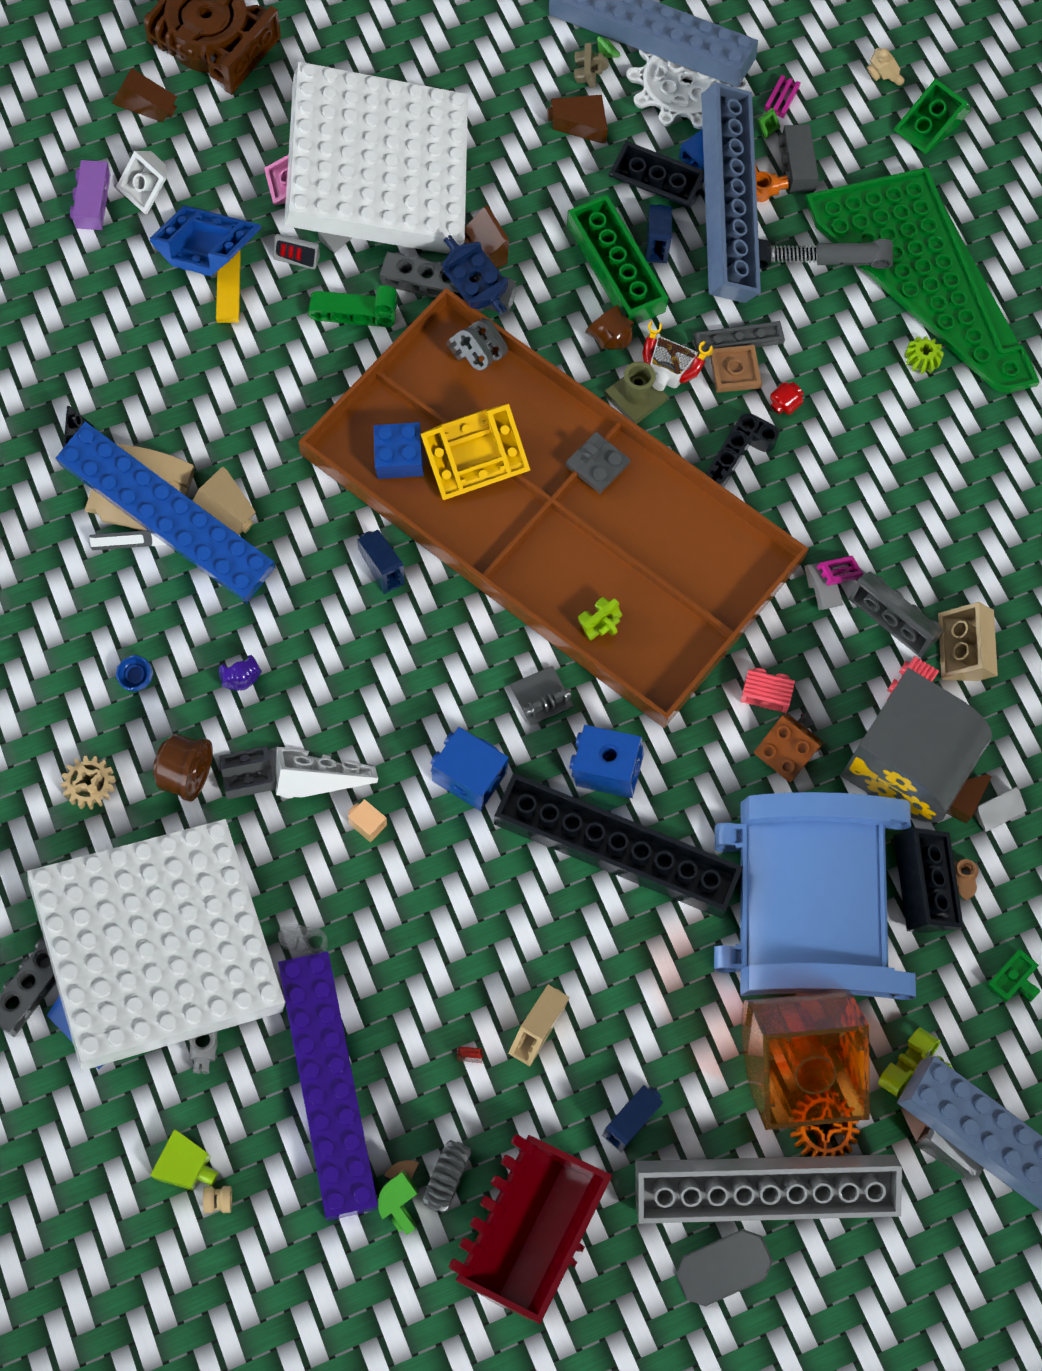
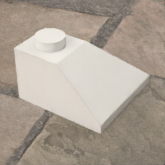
[116,151,167,214]

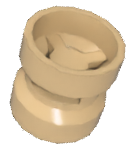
[203,1186,232,1213]

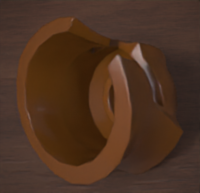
[585,305,634,350]

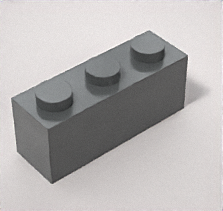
[779,124,819,193]

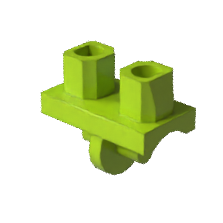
[578,597,623,641]

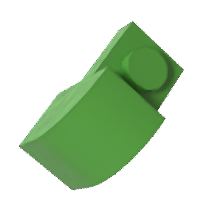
[378,1169,419,1235]

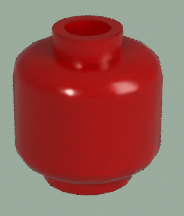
[770,381,804,415]

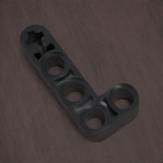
[706,413,779,487]

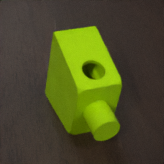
[150,1129,219,1191]

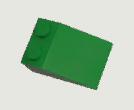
[893,78,971,155]

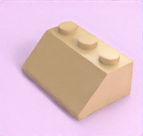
[938,602,998,681]

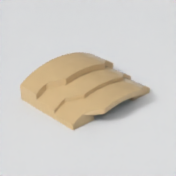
[85,444,195,531]

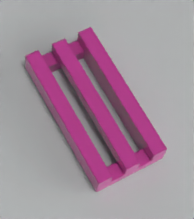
[764,75,801,118]
[816,556,864,586]

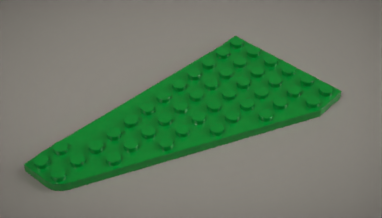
[805,167,1040,393]

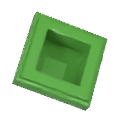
[597,37,621,58]
[757,108,781,139]

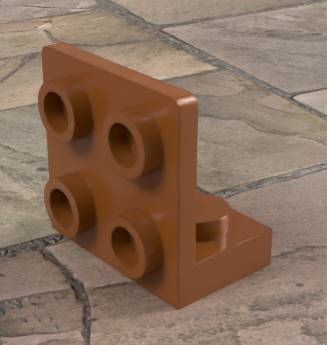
[754,713,825,782]

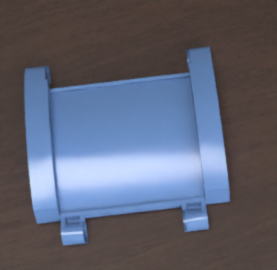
[714,792,916,1000]

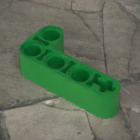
[308,285,397,327]

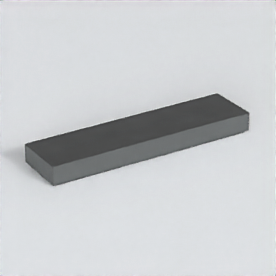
[693,321,785,356]

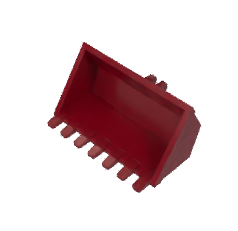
[448,1134,612,1324]

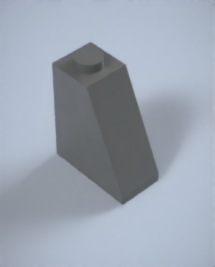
[915,1125,984,1180]

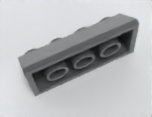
[848,571,944,658]

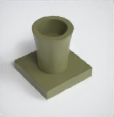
[604,361,668,424]

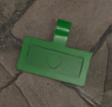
[987,949,1040,1003]

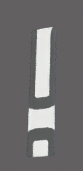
[89,530,167,550]

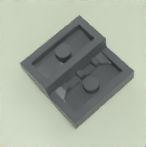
[219,746,276,799]

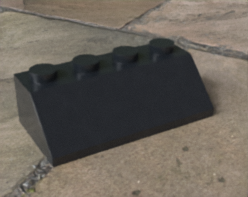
[609,141,704,208]
[894,828,964,933]

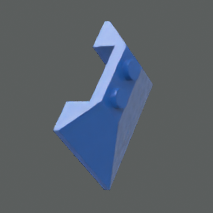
[150,205,261,276]

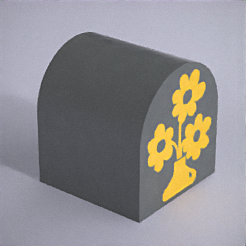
[841,668,992,823]

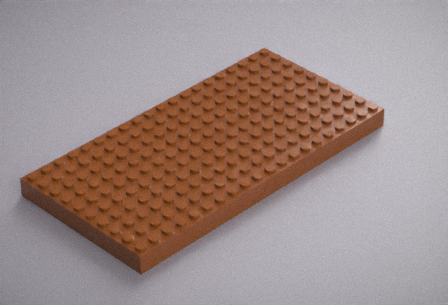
[298,288,809,728]

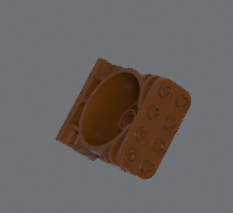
[144,0,281,95]

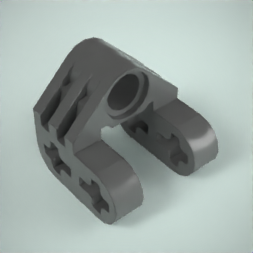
[446,318,508,370]

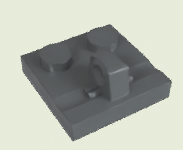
[565,432,631,494]

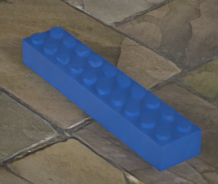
[56,422,275,604]

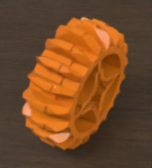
[789,1093,860,1157]

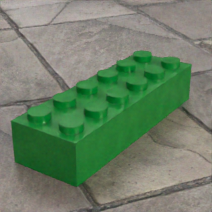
[567,195,668,326]

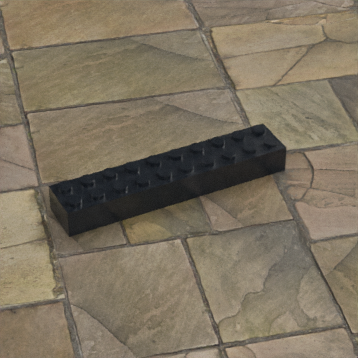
[494,773,743,919]

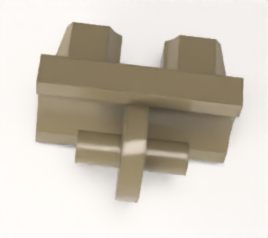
[574,43,609,88]

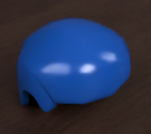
[116,655,153,692]

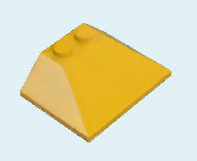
[421,404,530,500]

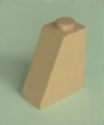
[192,467,255,535]
[508,985,570,1066]

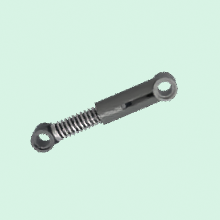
[758,239,893,269]

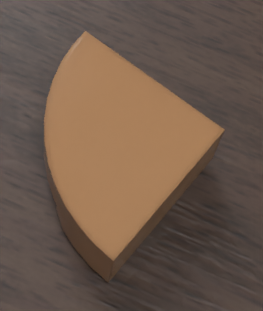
[384,1160,419,1180]

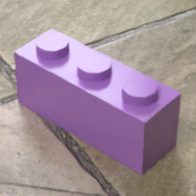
[70,160,111,230]

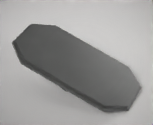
[676,1229,773,1306]

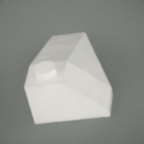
[275,747,378,798]

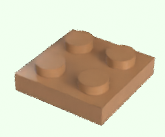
[710,345,762,393]

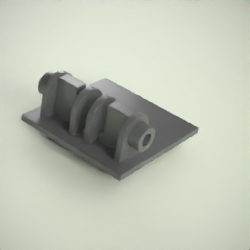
[510,666,574,726]

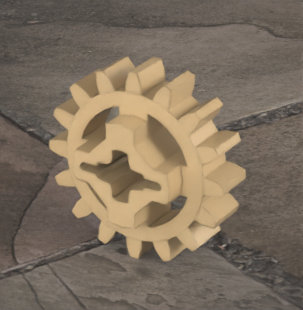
[61,756,116,810]

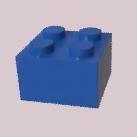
[373,422,424,479]

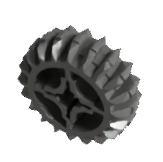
[423,1140,471,1213]

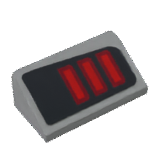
[273,234,320,269]

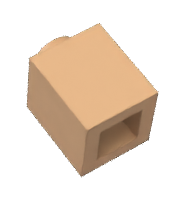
[348,799,387,843]

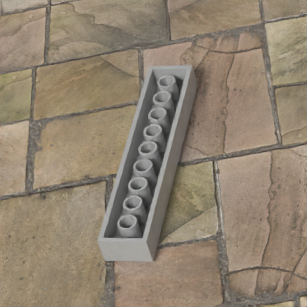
[635,1154,902,1224]

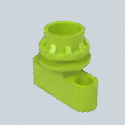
[878,1027,953,1098]

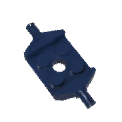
[442,235,508,315]

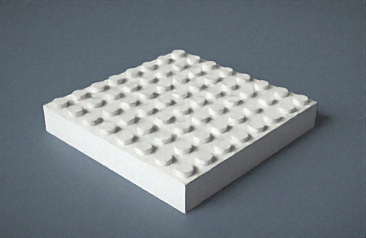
[284,61,468,254]
[27,819,285,1071]

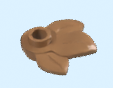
[954,859,979,900]

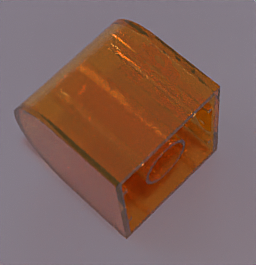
[741,990,870,1130]

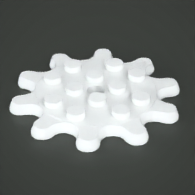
[626,49,748,129]

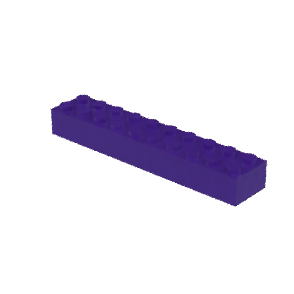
[278,951,378,1221]

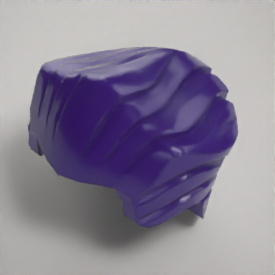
[218,655,262,691]

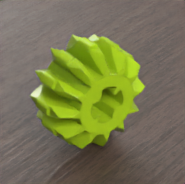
[904,335,944,375]

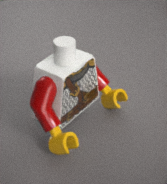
[642,320,713,391]

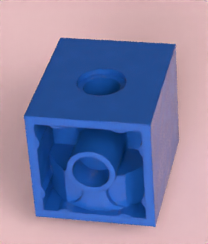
[569,725,644,799]
[430,727,509,811]

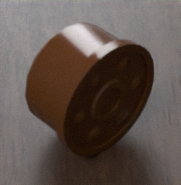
[153,734,213,802]

